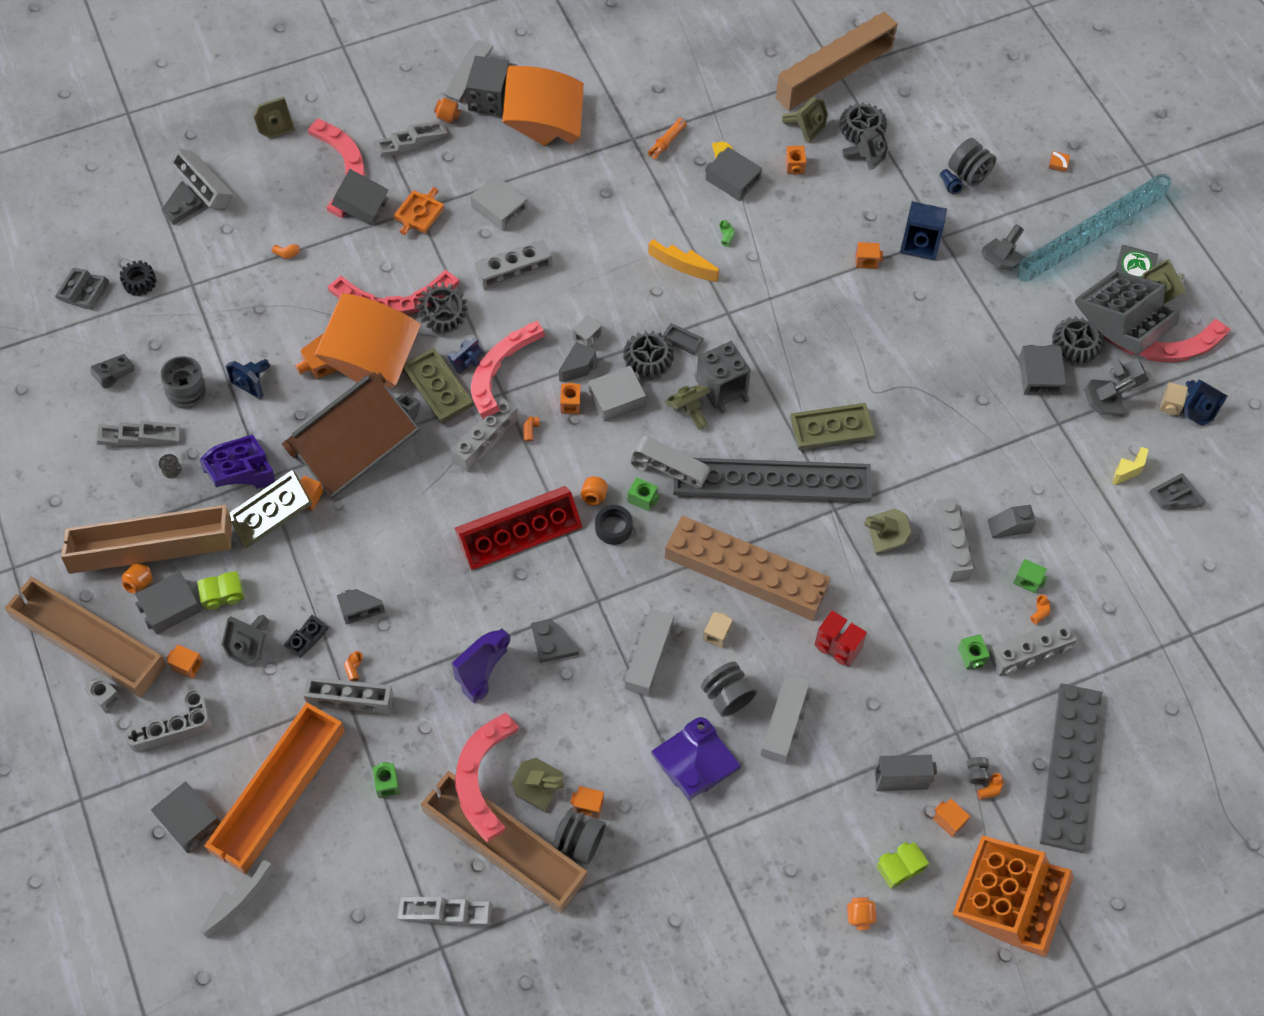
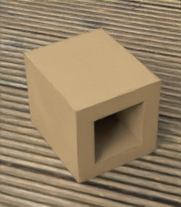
[1160,382,1188,416]
[703,612,733,648]

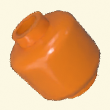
[434,97,461,123]
[580,476,608,506]
[121,564,153,594]
[847,897,877,930]

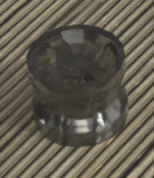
[159,454,182,479]

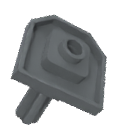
[843,126,888,170]
[981,224,1026,271]
[1084,376,1136,416]
[221,615,269,666]

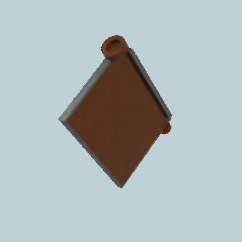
[281,372,420,499]

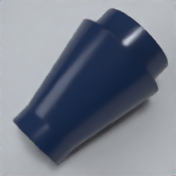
[940,169,963,194]

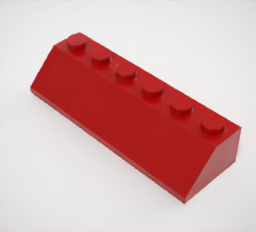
[454,486,583,570]

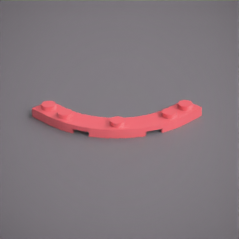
[308,118,364,218]
[328,270,460,315]
[1101,319,1231,362]
[471,321,546,419]
[455,712,519,842]

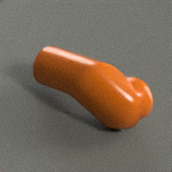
[1030,594,1051,625]
[977,773,1004,800]

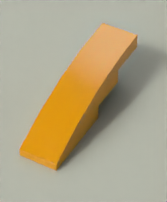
[648,239,719,282]

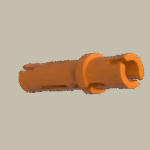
[648,118,687,159]

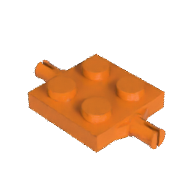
[394,187,444,236]

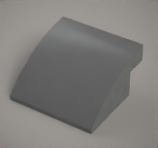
[1075,270,1180,355]

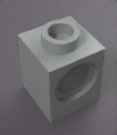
[573,315,602,347]
[84,675,122,713]

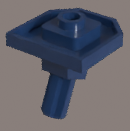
[226,359,270,400]
[1184,379,1228,426]

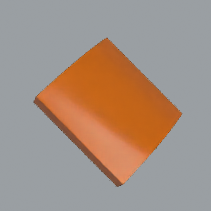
[502,66,584,146]
[314,293,421,389]
[953,835,1074,957]

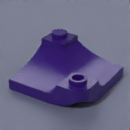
[200,435,275,489]
[452,628,511,703]
[651,717,741,801]

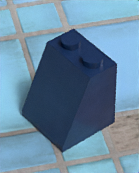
[900,201,947,261]

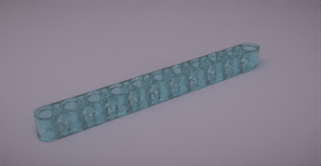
[1017,174,1172,282]

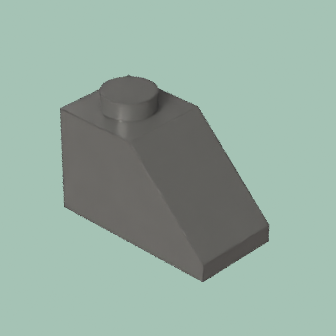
[559,342,598,382]
[988,504,1036,538]
[337,589,385,625]

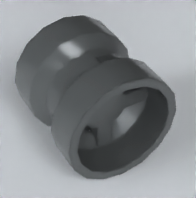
[967,757,991,784]

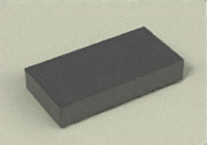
[662,323,704,355]

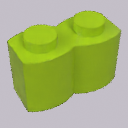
[197,571,245,610]
[876,842,930,889]

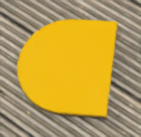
[711,141,733,158]

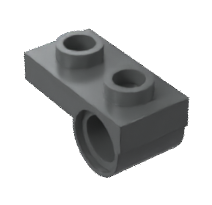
[90,354,135,388]

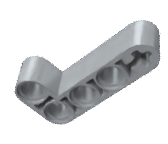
[631,436,710,488]
[125,690,212,753]

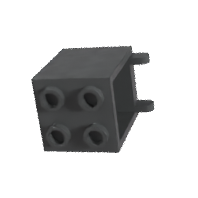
[466,55,517,116]
[696,341,751,413]

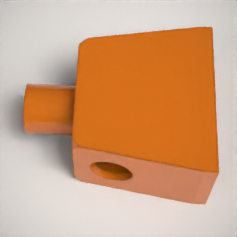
[295,333,338,379]

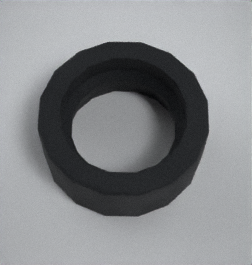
[595,505,633,545]

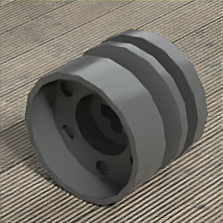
[948,138,997,186]
[161,356,206,408]
[701,661,757,717]
[553,808,606,865]

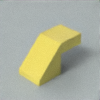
[1112,447,1149,485]

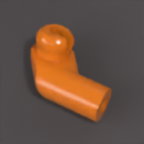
[272,244,300,259]
[523,416,540,441]
[344,651,363,682]

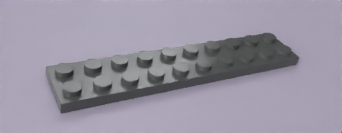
[673,458,872,502]

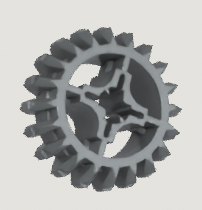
[839,102,887,145]
[417,282,468,333]
[1052,316,1104,364]
[623,330,674,379]

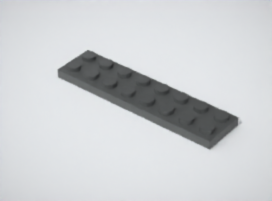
[1039,683,1103,853]

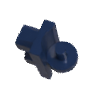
[447,338,483,374]

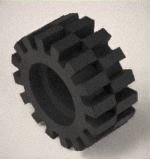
[119,260,157,296]

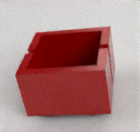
[814,610,867,667]

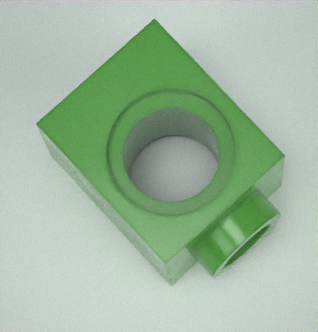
[628,477,659,511]
[1013,559,1048,594]
[958,634,990,669]
[372,762,400,798]

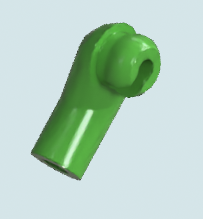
[719,220,735,247]

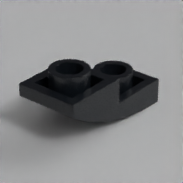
[283,615,329,658]

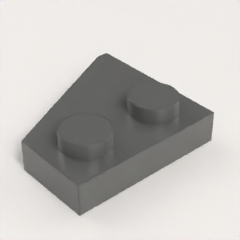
[162,181,203,225]
[1149,473,1206,508]
[531,619,579,663]

